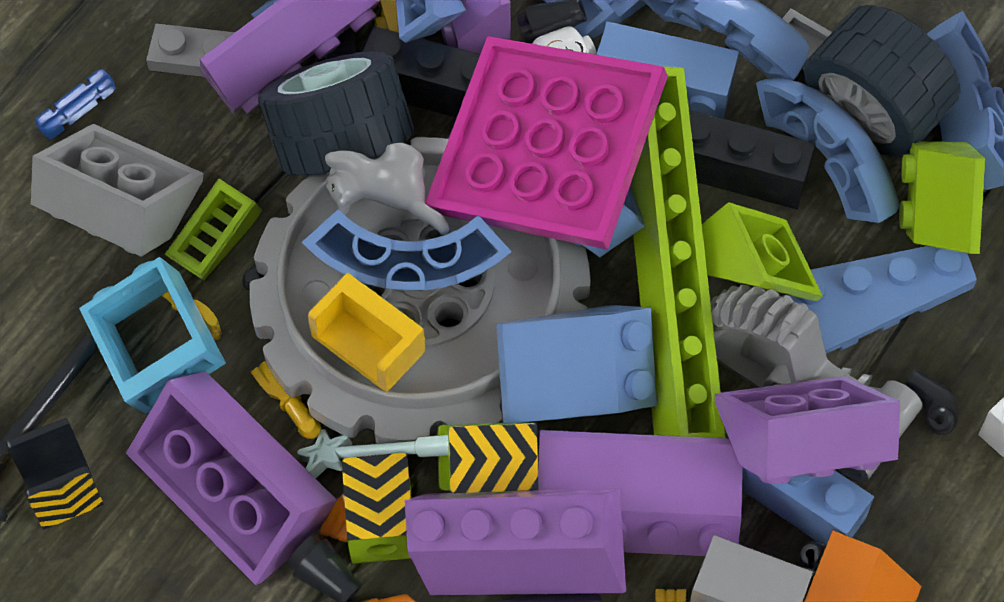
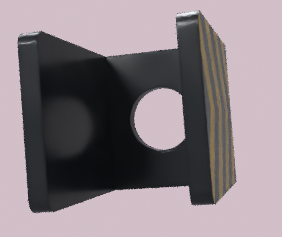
[6,418,104,530]

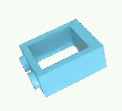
[79,257,226,414]

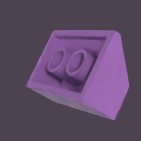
[715,376,900,484]

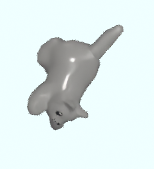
[325,143,450,235]

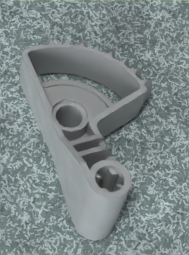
[710,284,922,482]

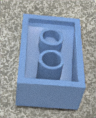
[496,305,657,424]

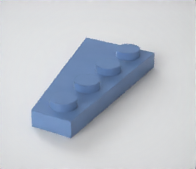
[782,246,977,354]

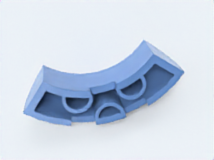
[643,0,809,80]
[927,11,1004,190]
[756,77,900,223]
[302,209,512,291]

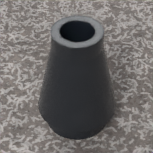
[517,0,587,44]
[287,534,363,602]

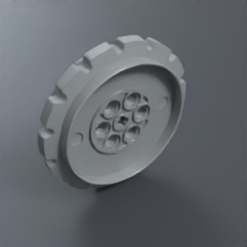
[250,137,591,444]

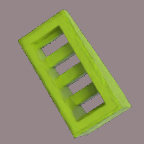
[165,179,262,281]

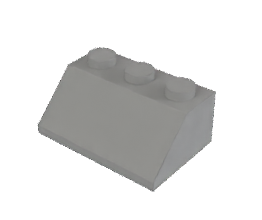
[31,124,203,257]

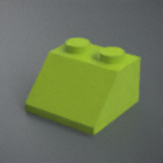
[899,141,985,254]
[702,202,823,302]

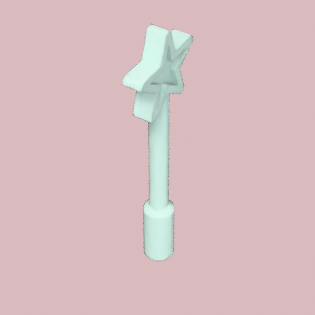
[297,429,448,478]

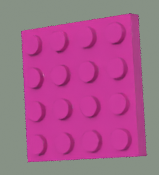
[425,36,668,250]

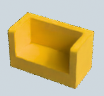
[308,272,425,393]

